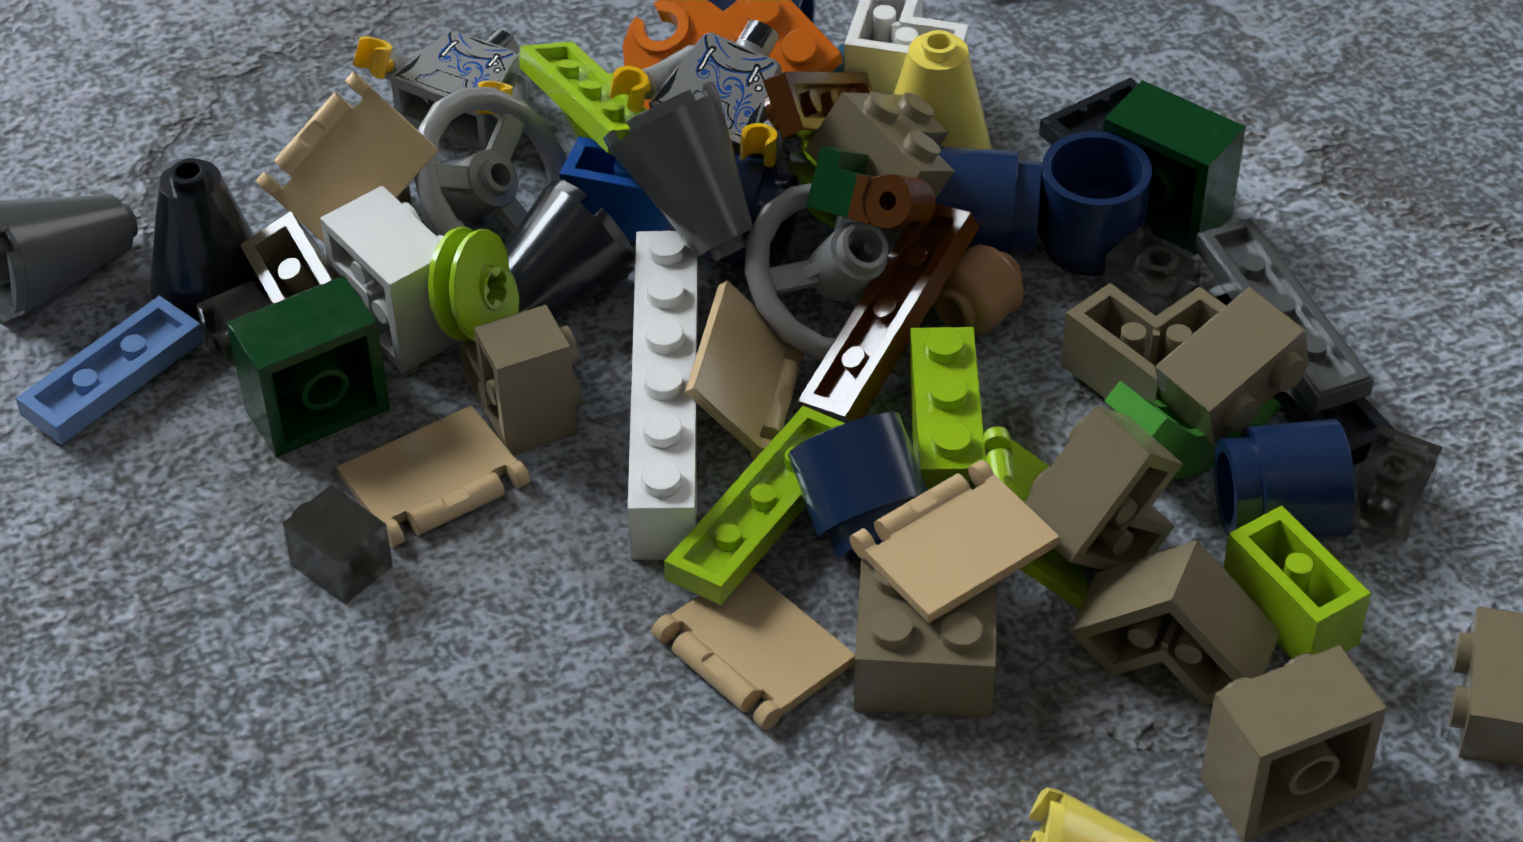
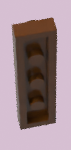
[763,72,873,138]
[798,203,980,423]

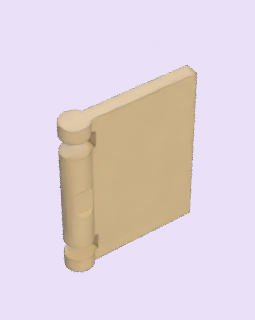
[256,72,440,243]
[685,281,804,460]
[337,405,530,548]
[849,460,1060,624]
[651,570,855,731]

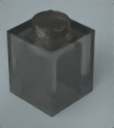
[282,485,393,605]

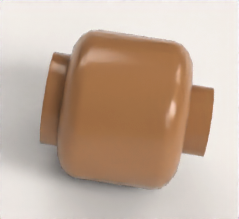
[933,244,1024,336]

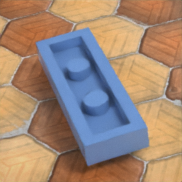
[16,296,204,445]

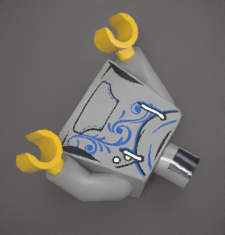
[609,20,789,167]
[353,29,529,151]

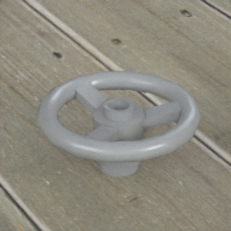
[414,87,567,236]
[744,183,903,361]

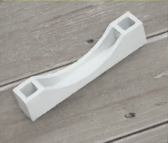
[628,231,699,560]

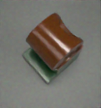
[806,145,936,231]

